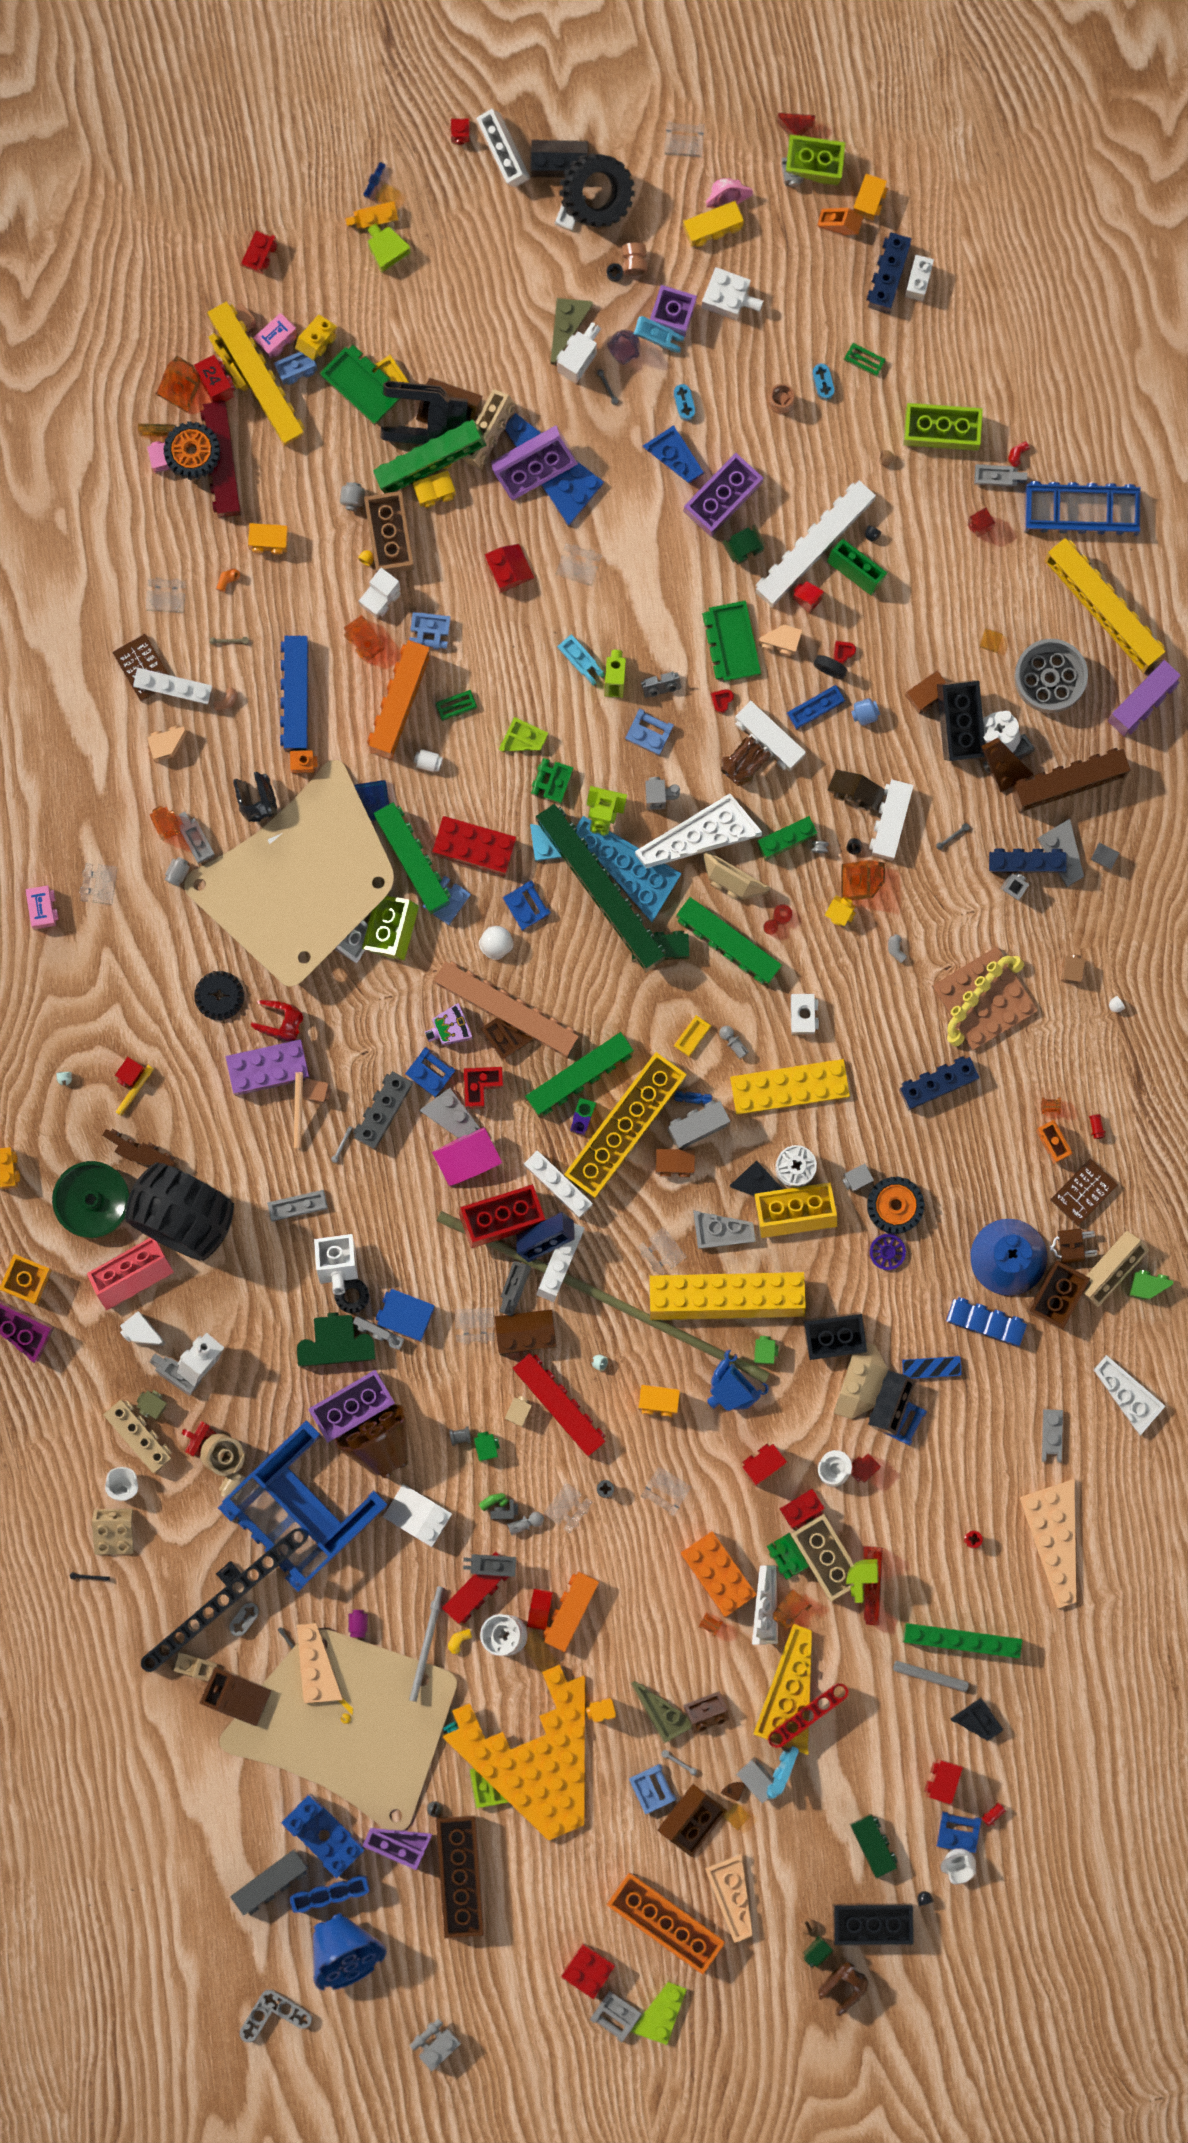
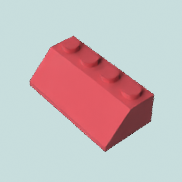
[87,1238,174,1311]

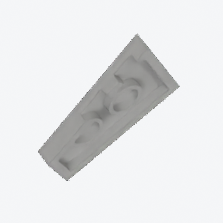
[1037,819,1084,887]

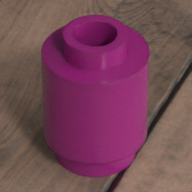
[348,1610,368,1637]

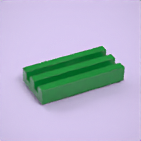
[844,343,886,377]
[435,690,477,721]

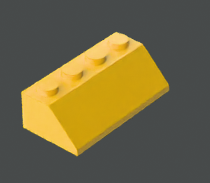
[754,1182,837,1238]

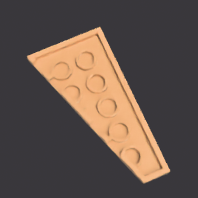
[1019,1479,1076,1608]

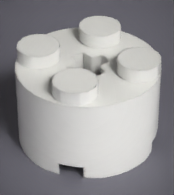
[983,711,1021,752]

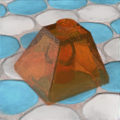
[156,356,201,413]
[841,860,885,901]

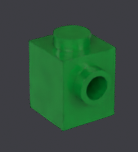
[474,1431,500,1462]

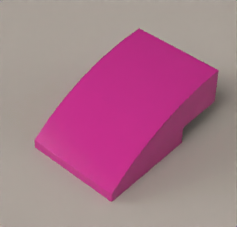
[432,1127,502,1186]

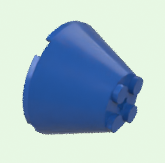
[970,1219,1047,1296]
[313,1913,387,1991]

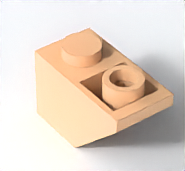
[759,625,802,656]
[147,725,186,762]

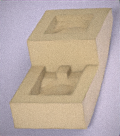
[172,1652,217,1681]

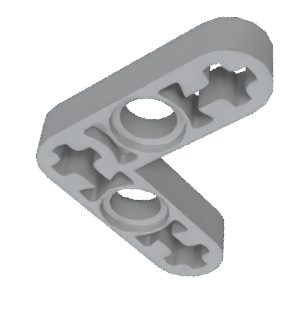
[240,1989,312,2042]

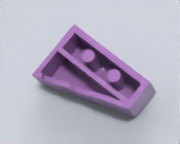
[363,1828,432,1870]

